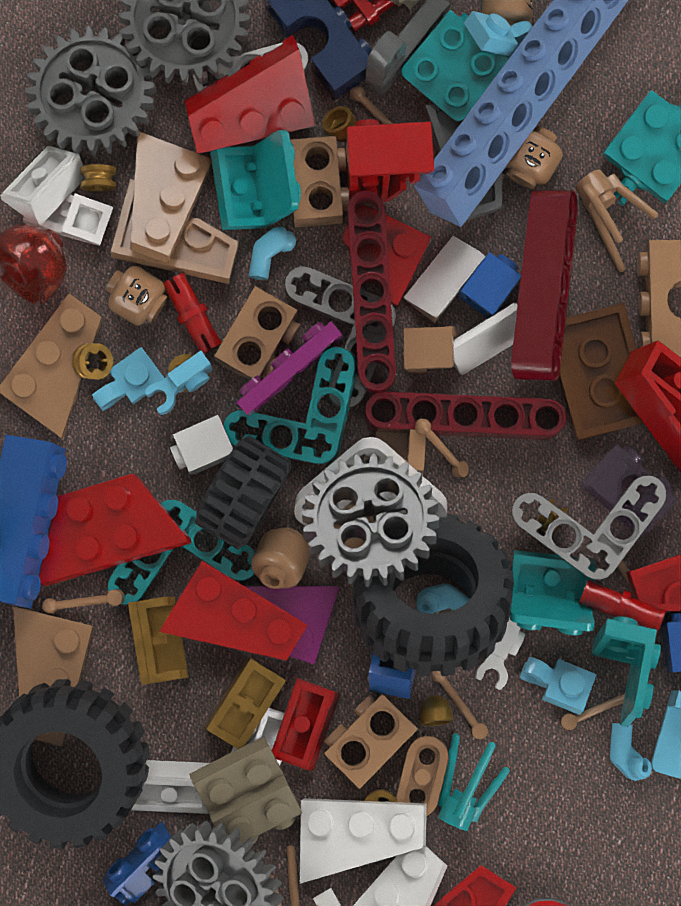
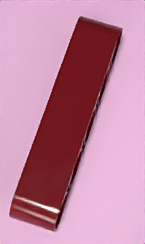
[348,190,396,394]
[511,190,578,381]
[364,392,566,440]

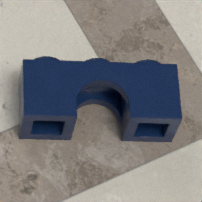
[264,0,372,101]

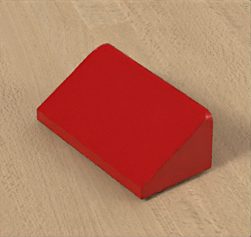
[272,678,340,771]

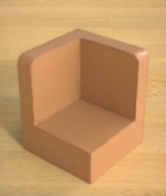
[404,326,458,374]
[375,429,426,473]

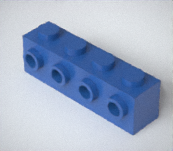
[0,435,67,609]

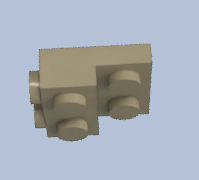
[189,737,303,844]

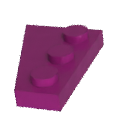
[236,321,344,416]
[245,586,340,664]

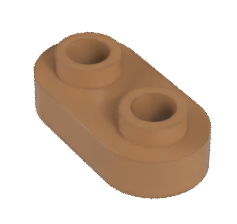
[396,736,448,816]

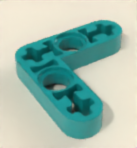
[223,347,358,464]
[108,500,255,605]

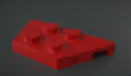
[39,473,191,586]

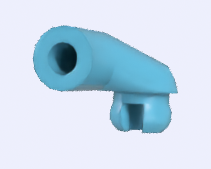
[249,227,296,280]
[416,583,471,614]
[610,723,652,781]

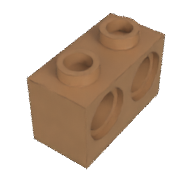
[290,136,349,228]
[214,286,301,381]
[324,694,418,789]

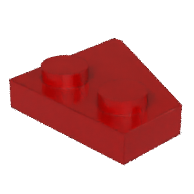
[341,204,432,308]

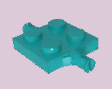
[601,90,681,206]

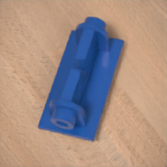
[102,821,172,906]

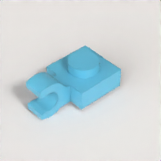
[464,11,533,57]
[92,347,164,412]
[144,351,213,415]
[519,657,597,715]

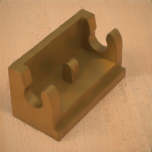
[128,596,189,685]
[205,657,286,749]

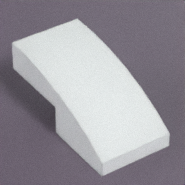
[23,193,113,246]

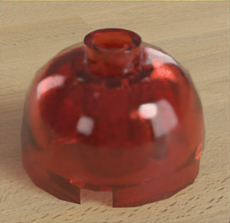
[0,223,67,305]

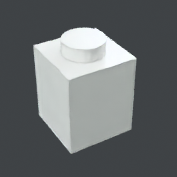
[170,415,233,476]

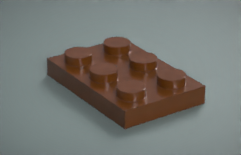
[559,303,644,441]

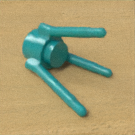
[437,733,510,831]

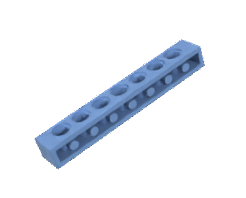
[414,0,628,227]

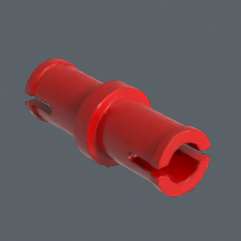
[163,272,222,354]
[579,579,666,635]

